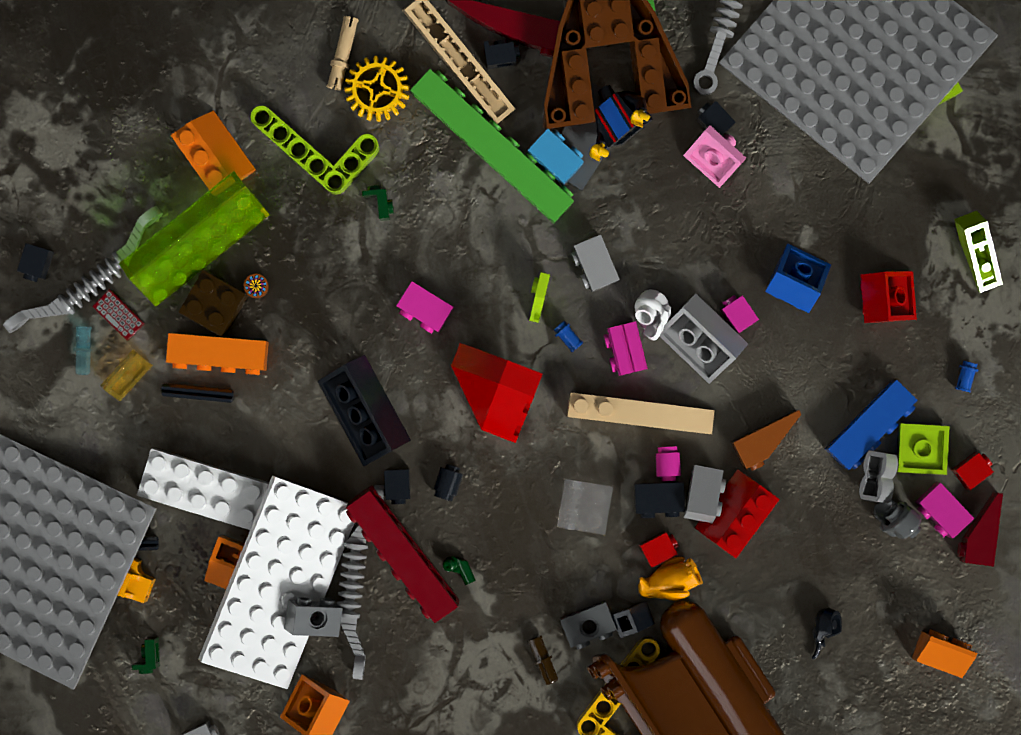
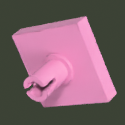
[683,125,746,188]

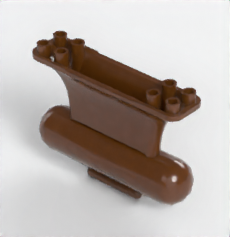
[587,600,785,735]

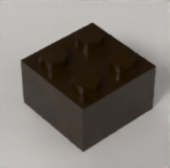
[179,270,248,338]

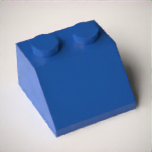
[765,244,831,313]

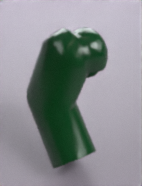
[443,556,476,585]

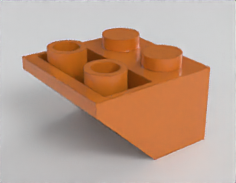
[204,535,245,589]
[912,629,978,678]

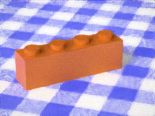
[166,333,269,375]

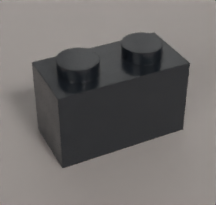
[634,482,685,518]

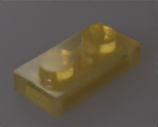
[100,349,153,401]

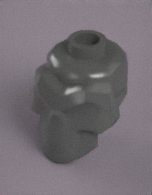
[874,499,921,539]

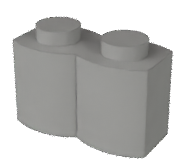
[859,450,898,503]

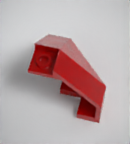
[451,343,543,443]

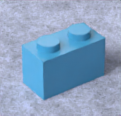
[528,129,584,185]

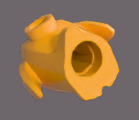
[638,557,703,600]

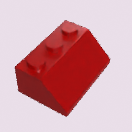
[694,469,780,558]

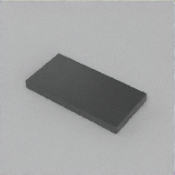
[561,83,609,191]

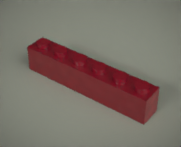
[346,485,459,623]

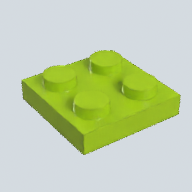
[897,423,950,475]

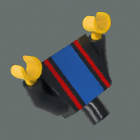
[589,85,653,161]

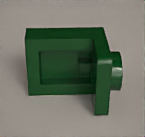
[362,185,394,221]

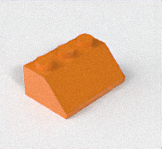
[170,110,256,198]

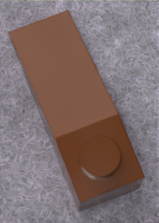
[731,410,801,471]

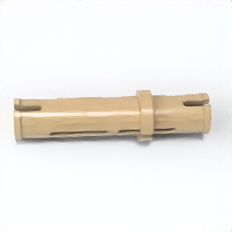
[326,16,359,91]

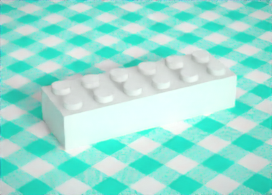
[137,448,269,530]

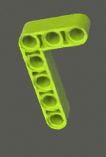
[251,106,379,195]

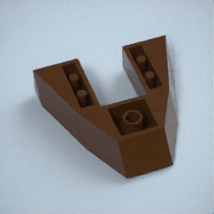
[543,0,691,129]

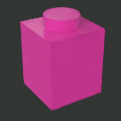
[720,295,759,334]

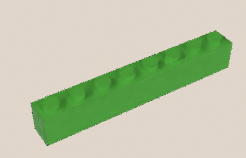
[410,69,574,224]

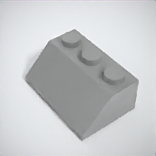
[660,293,748,384]

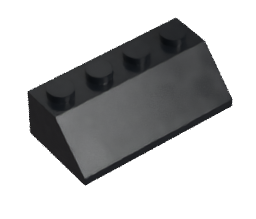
[318,355,411,467]

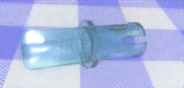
[73,326,93,375]

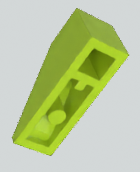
[954,211,1003,293]

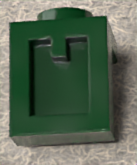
[131,637,160,674]

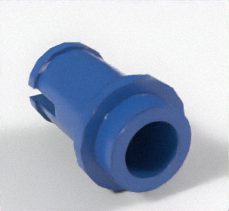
[553,321,583,352]
[955,361,979,393]

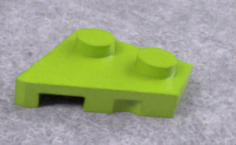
[529,272,550,323]

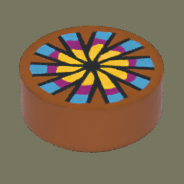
[244,274,269,298]

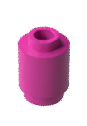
[655,446,681,481]

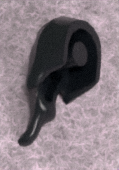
[812,608,842,659]

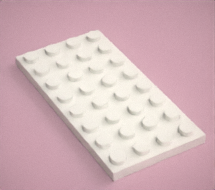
[198,475,354,689]

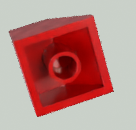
[860,271,917,323]

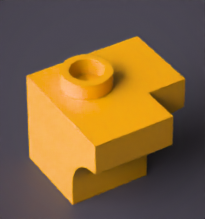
[117,558,156,603]

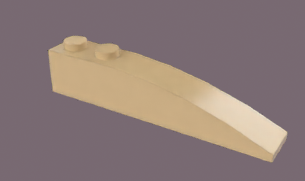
[402,0,515,124]
[567,393,715,434]

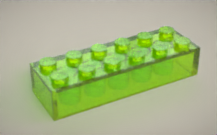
[119,171,270,307]

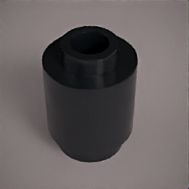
[434,464,464,501]

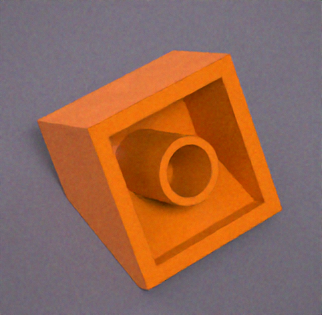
[280,674,350,735]

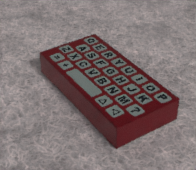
[92,289,145,341]

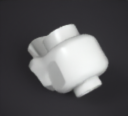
[634,289,671,340]

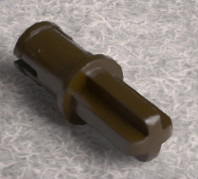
[527,635,558,685]

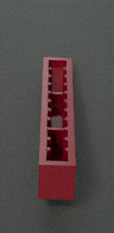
[447,0,560,57]

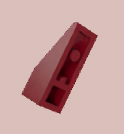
[957,492,1003,567]

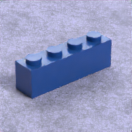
[825,380,918,470]

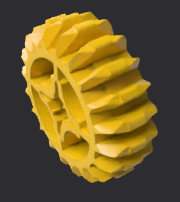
[344,56,410,122]

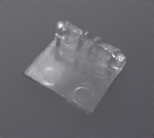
[557,479,613,535]

